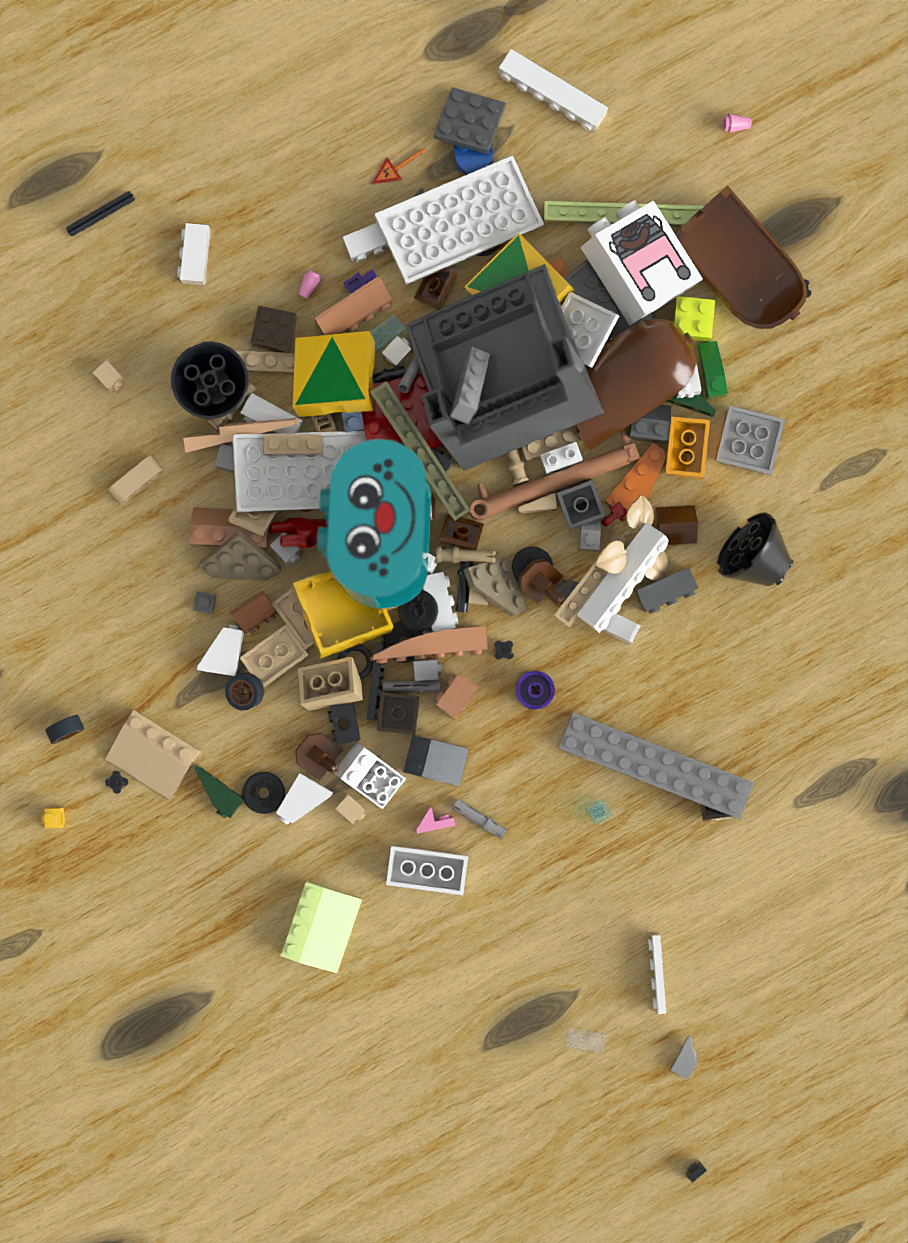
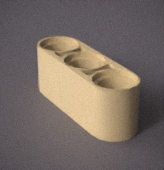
[108,455,163,505]

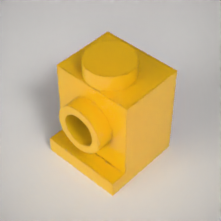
[41,808,64,828]

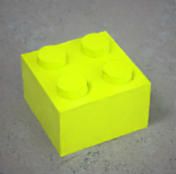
[673,296,715,342]

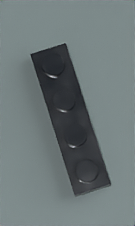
[366,643,385,721]

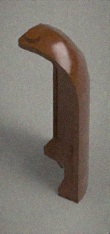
[674,185,807,329]
[575,318,697,450]

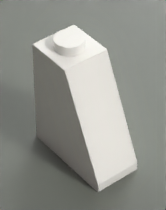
[602,614,641,645]
[197,625,244,676]
[276,773,334,824]

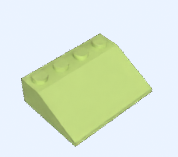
[281,881,362,973]

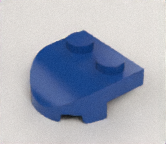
[453,144,493,175]

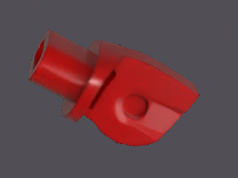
[601,502,627,527]

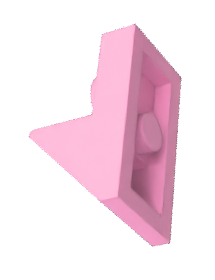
[417,806,455,833]

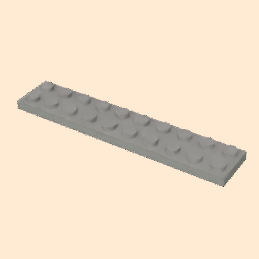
[559,713,754,819]

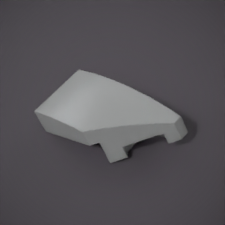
[671,1036,697,1080]

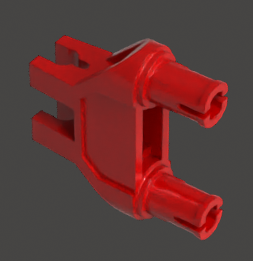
[269,517,328,549]

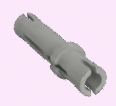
[383,680,441,694]
[452,798,507,840]

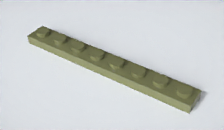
[370,381,471,521]

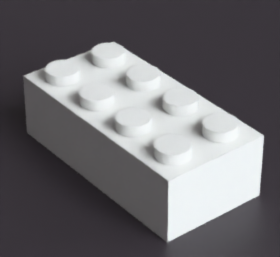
[386,845,468,895]

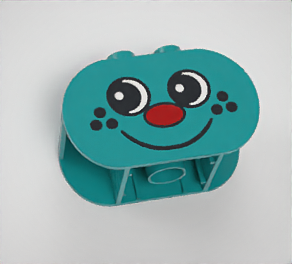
[318,439,431,609]

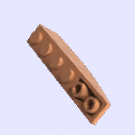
[371,626,488,664]

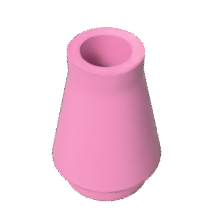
[722,114,751,133]
[298,269,322,299]

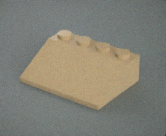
[105,710,201,800]

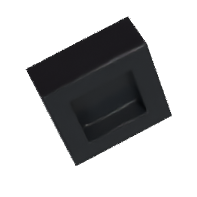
[685,1161,707,1183]

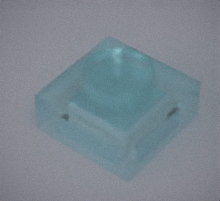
[585,799,612,825]

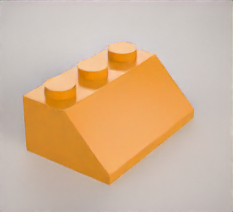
[665,417,710,480]

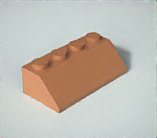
[314,276,392,335]
[189,508,269,549]

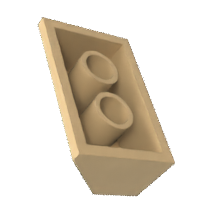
[298,657,363,711]

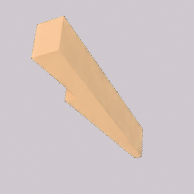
[183,418,299,453]

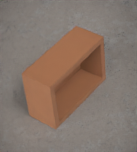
[435,674,478,719]

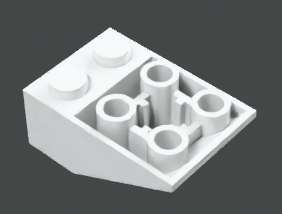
[334,741,406,809]

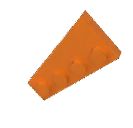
[605,442,668,519]

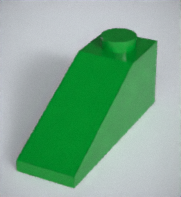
[698,341,728,400]

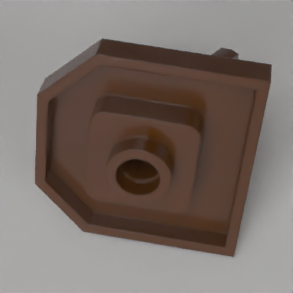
[518,559,564,605]
[295,733,343,781]

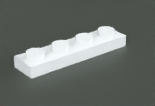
[648,934,666,1014]

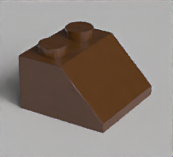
[230,591,278,634]

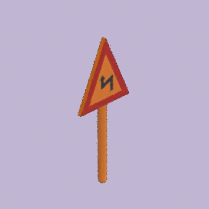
[371,148,425,184]

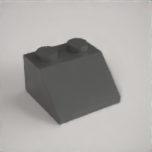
[629,405,671,444]
[555,479,606,529]

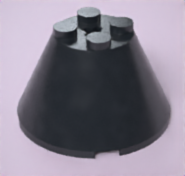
[171,341,249,419]
[717,512,794,586]

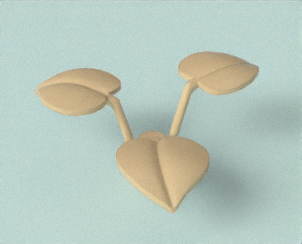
[594,495,668,581]

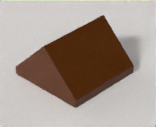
[414,268,457,310]
[656,505,698,545]
[439,514,484,550]

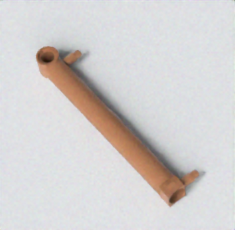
[470,429,640,521]

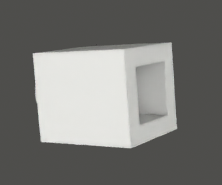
[382,336,412,368]

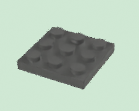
[434,87,506,154]

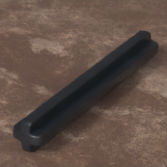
[66,191,135,237]

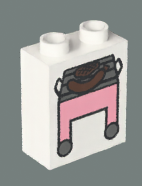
[580,200,702,326]

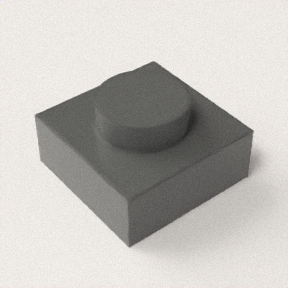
[193,592,216,614]

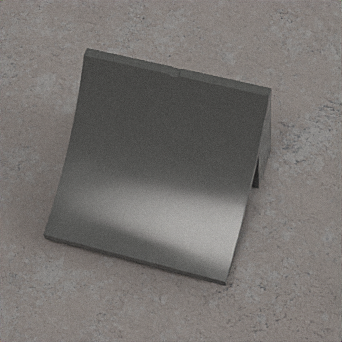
[405,264,604,470]

